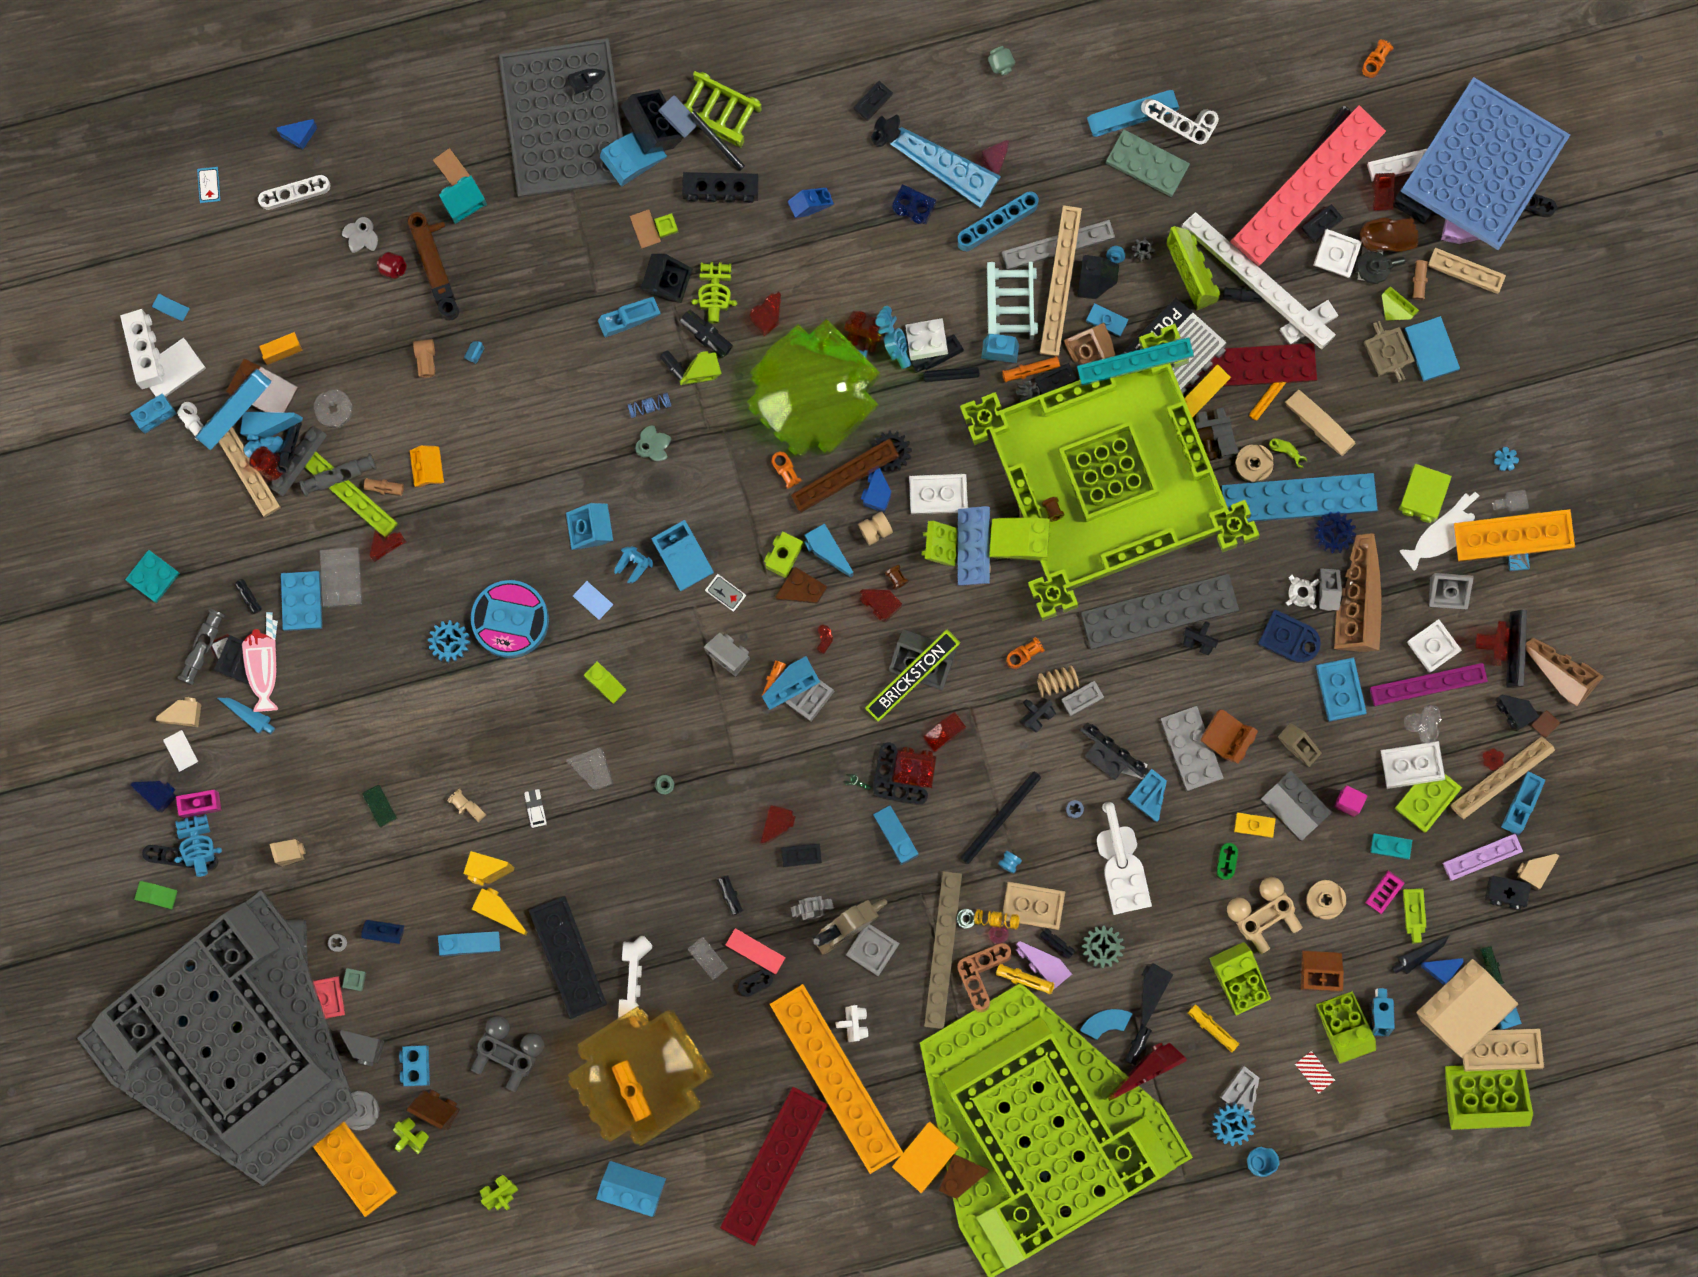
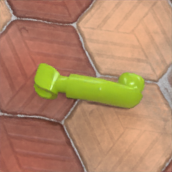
[1269,438,1308,469]

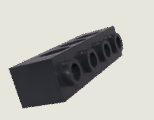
[682,172,759,203]

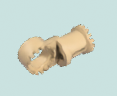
[447,789,486,822]

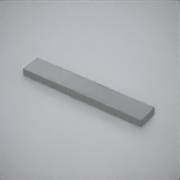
[1002,220,1115,270]

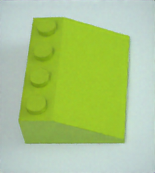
[1166,226,1220,311]
[1445,1065,1533,1130]

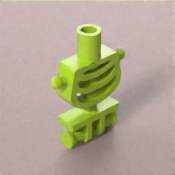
[691,262,737,324]

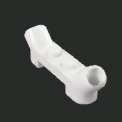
[618,936,652,1027]

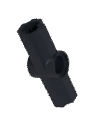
[680,309,733,358]

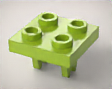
[922,521,958,566]

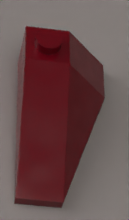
[1107,1042,1187,1101]

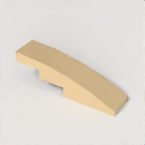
[1285,390,1356,456]

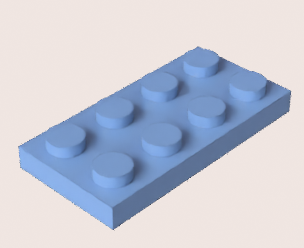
[958,506,990,586]

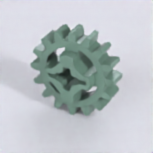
[1082,926,1125,968]

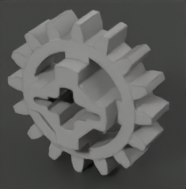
[791,896,834,920]

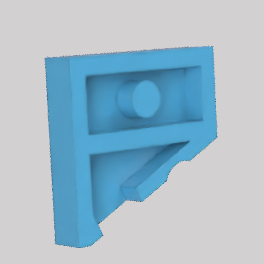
[1127,769,1167,823]

